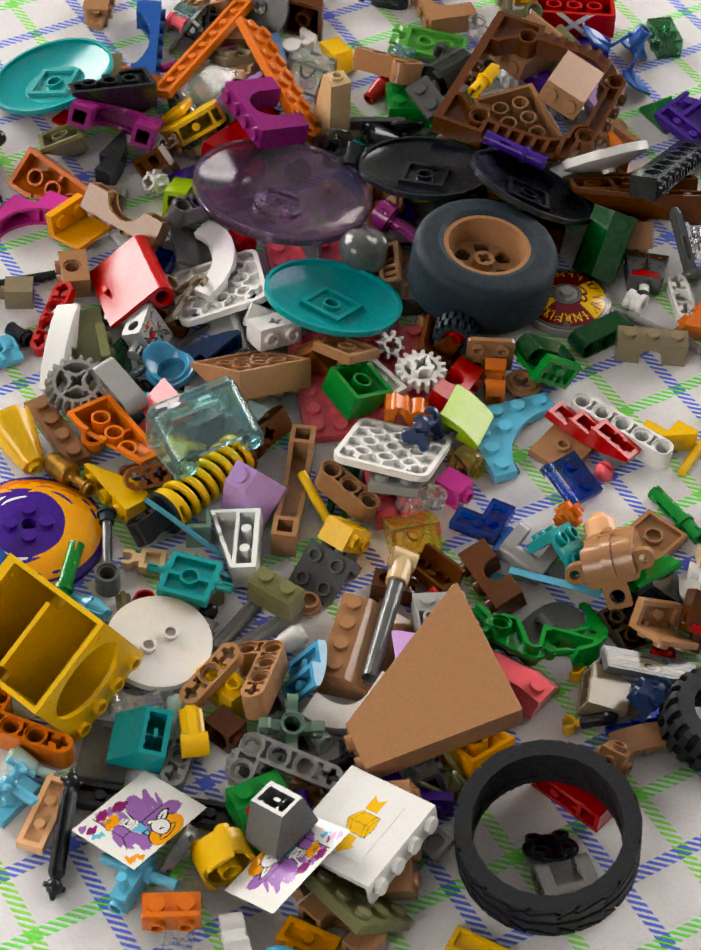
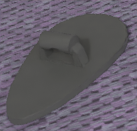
[168,3,208,53]
[504,602,585,657]

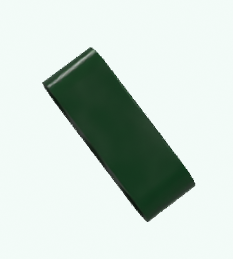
[567,311,634,358]
[515,333,575,366]

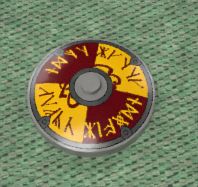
[530,269,611,338]

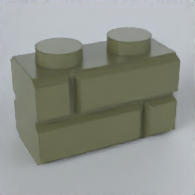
[247,565,305,623]

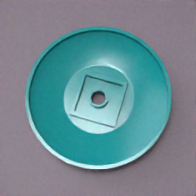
[0,37,114,116]
[264,258,403,338]

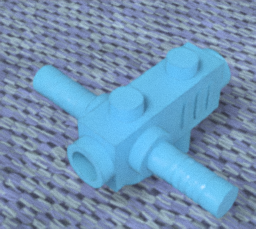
[100,852,180,915]

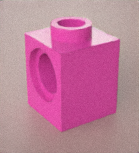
[433,466,474,511]

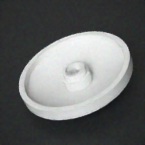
[561,140,649,175]

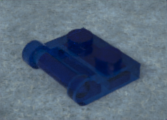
[539,450,603,504]

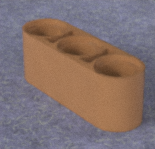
[314,460,381,524]

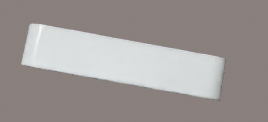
[570,392,674,471]

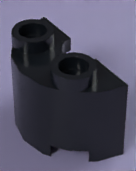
[360,122,398,148]

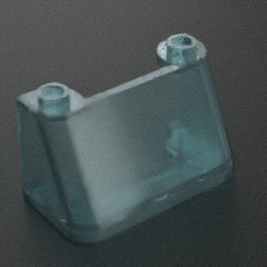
[146,376,264,481]

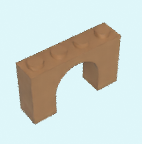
[410,0,478,34]

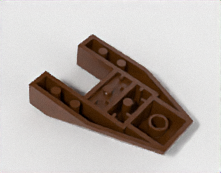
[567,172,701,226]

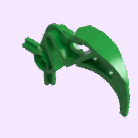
[471,602,608,669]

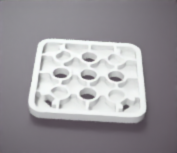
[172,249,267,327]
[333,418,452,483]

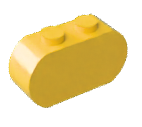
[160,99,227,146]

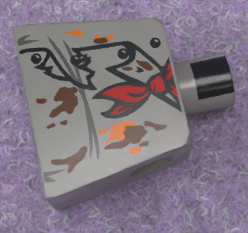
[122,302,174,361]

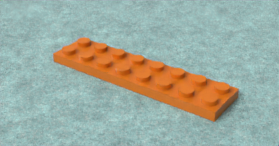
[235,16,327,151]

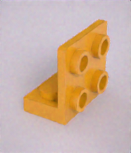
[45,193,112,249]

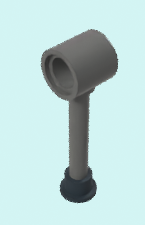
[94,506,121,598]

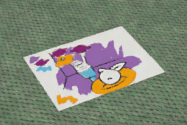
[71,770,207,870]
[225,818,350,914]

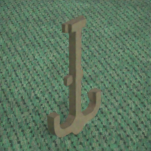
[164,274,209,323]

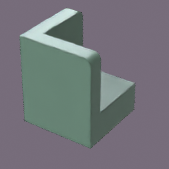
[185,509,212,548]

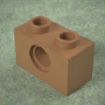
[55,249,91,298]

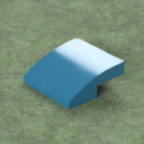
[282,639,327,703]

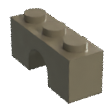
[614,325,689,367]

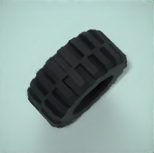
[657,667,701,771]

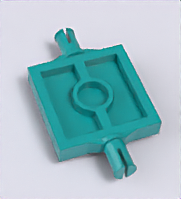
[146,551,234,608]

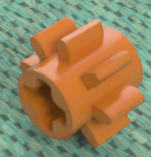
[552,500,584,527]

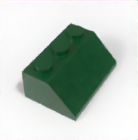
[572,204,638,284]

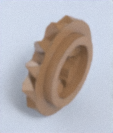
[505,369,543,398]

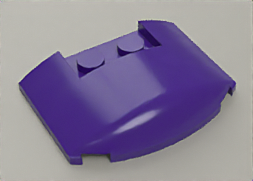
[653,91,701,141]

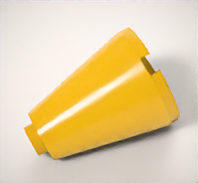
[0,405,45,474]

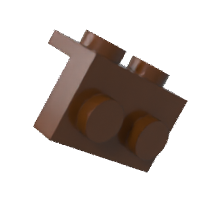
[411,543,466,592]

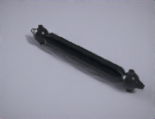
[42,767,82,901]

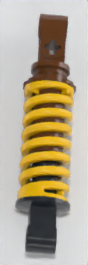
[126,405,292,547]

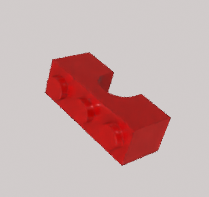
[427,355,485,412]

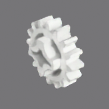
[394,349,447,394]

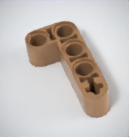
[352,46,423,85]
[238,640,289,720]

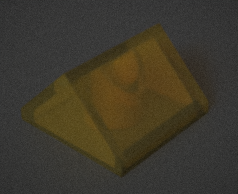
[381,510,443,555]

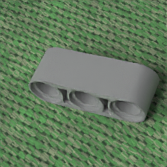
[90,356,149,417]

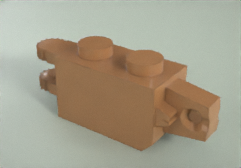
[83,0,116,31]

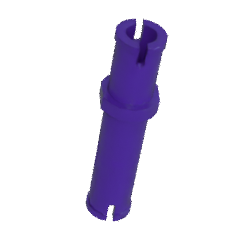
[482,130,548,170]

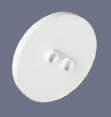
[109,596,213,692]

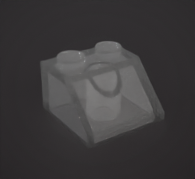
[287,47,337,101]

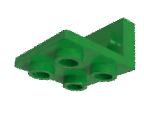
[514,347,582,390]

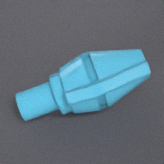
[70,592,112,619]

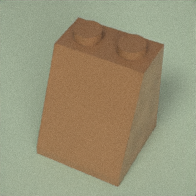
[489,12,564,81]
[536,50,605,121]

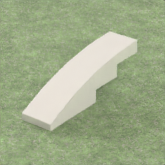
[39,304,80,392]

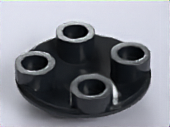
[522,830,579,862]

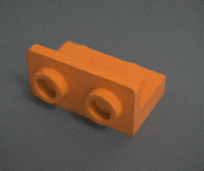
[141,891,202,933]

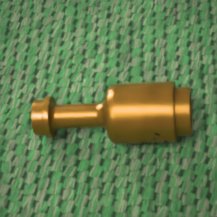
[43,452,97,497]

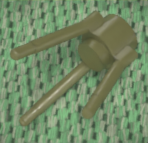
[418,752,467,802]

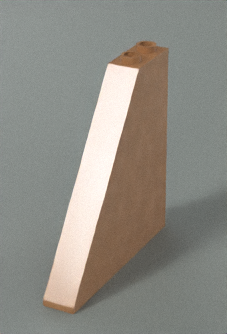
[343,583,523,778]

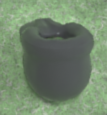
[338,223,388,273]

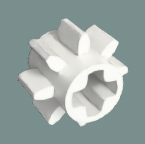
[497,68,523,89]
[142,169,170,197]
[375,330,405,359]

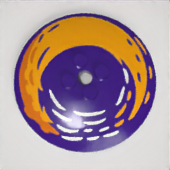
[0,477,102,585]

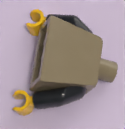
[562,661,639,736]

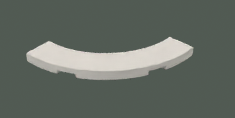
[194,219,237,302]

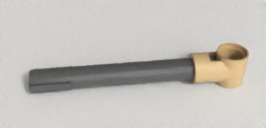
[361,545,419,685]

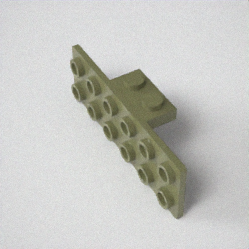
[72,307,116,392]

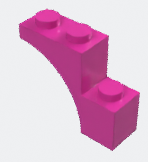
[0,190,69,238]

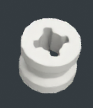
[622,288,649,316]

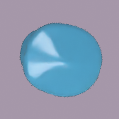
[142,340,196,390]

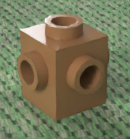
[594,740,634,777]

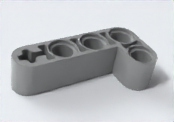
[229,732,344,791]

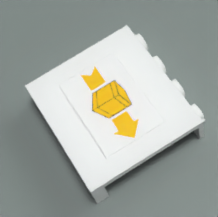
[313,765,439,905]

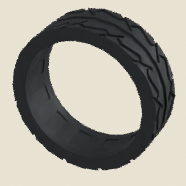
[453,739,643,936]

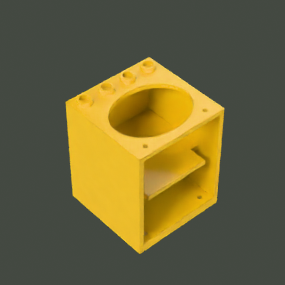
[0,553,145,742]

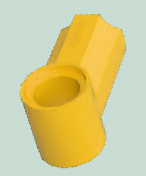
[179,704,210,759]

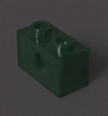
[646,16,683,60]

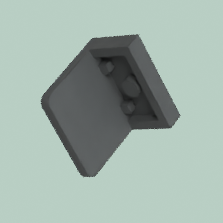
[405,75,446,123]
[289,539,362,606]

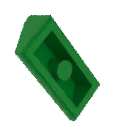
[627,555,682,593]

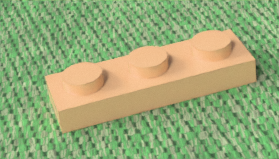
[16,774,65,855]

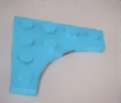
[474,392,554,483]

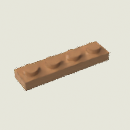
[24,394,91,467]

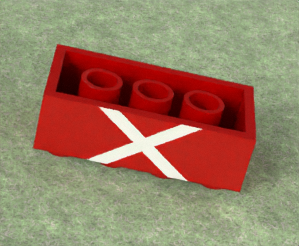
[531,0,616,38]

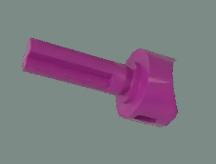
[372,200,416,244]

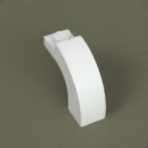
[301,670,385,735]

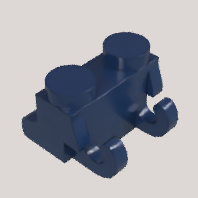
[401,406,445,452]
[626,676,672,722]

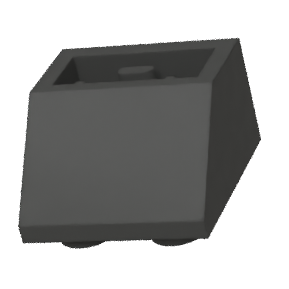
[245,781,319,861]

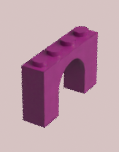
[222,77,309,149]
[66,98,165,151]

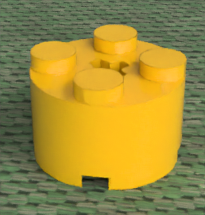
[190,823,256,891]

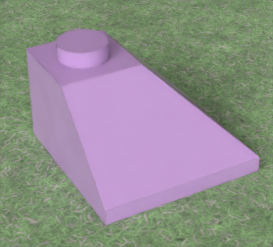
[221,459,288,529]

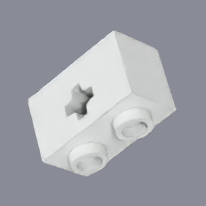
[246,312,302,352]

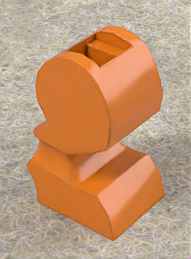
[483,357,507,403]
[383,392,429,426]

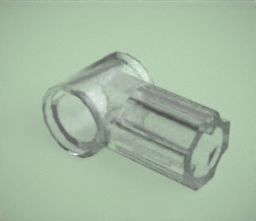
[466,14,488,43]

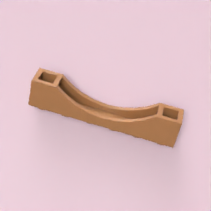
[270,423,317,557]

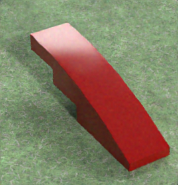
[544,401,642,463]

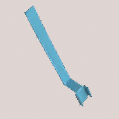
[144,498,231,582]
[490,566,602,598]

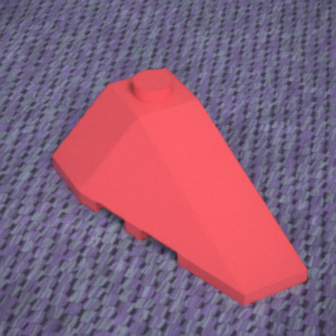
[491,648,561,721]

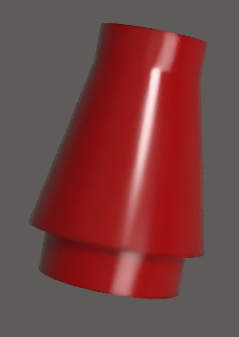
[363,76,390,105]

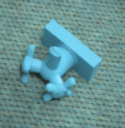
[0,758,41,829]

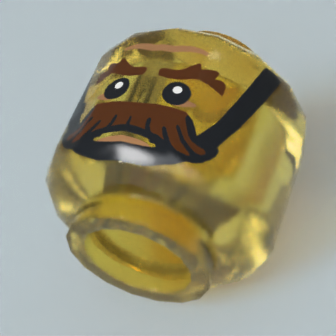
[448,445,485,479]

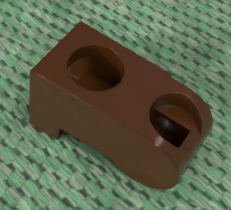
[369,567,420,606]

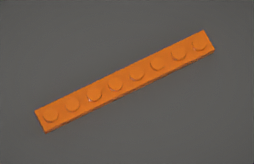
[157,0,254,99]

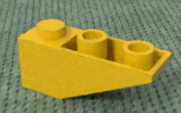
[83,463,148,525]

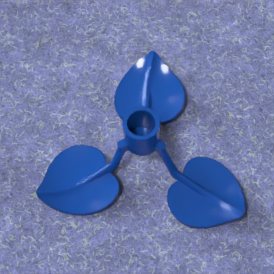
[582,22,652,96]

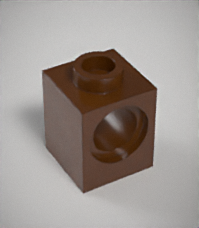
[204,704,247,754]

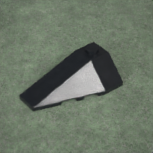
[67,67,157,111]

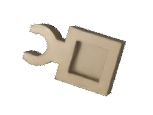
[121,547,168,575]

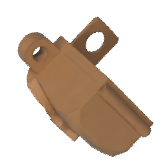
[565,526,655,611]

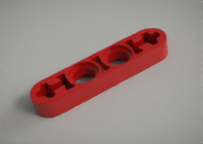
[30,281,76,357]

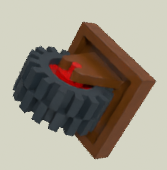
[417,312,477,372]

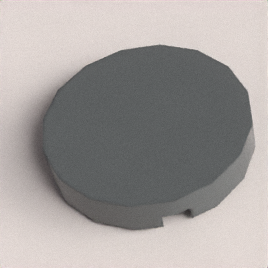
[157,824,198,876]

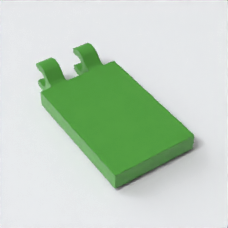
[388,24,468,62]

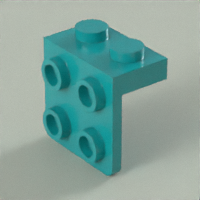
[526,521,584,576]

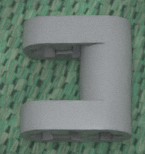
[495,521,559,585]
[530,852,599,895]

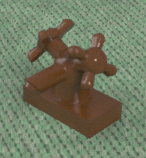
[132,133,185,178]

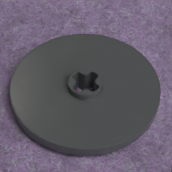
[245,0,290,33]

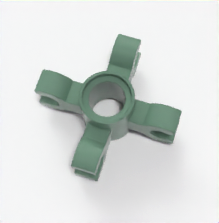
[257,693,325,762]

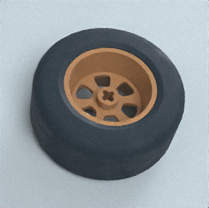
[408,199,558,335]

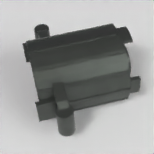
[421,42,479,96]

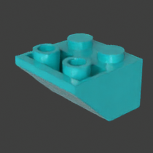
[106,705,174,775]

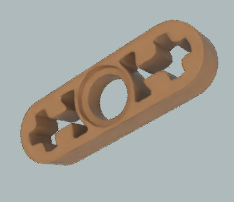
[179,642,244,708]

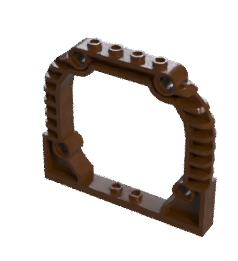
[431,11,627,164]

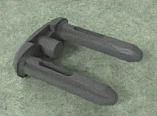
[669,207,701,279]

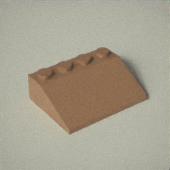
[472,83,562,164]
[190,350,311,404]
[317,592,413,701]

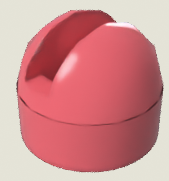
[594,461,614,482]

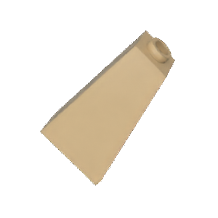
[314,70,351,148]

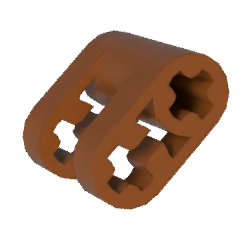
[117,460,172,490]

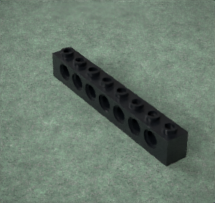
[629,139,701,201]

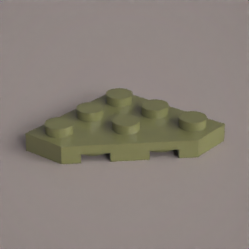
[303,869,414,935]

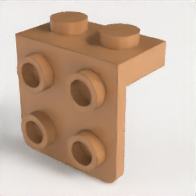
[464,337,515,371]
[628,596,699,652]

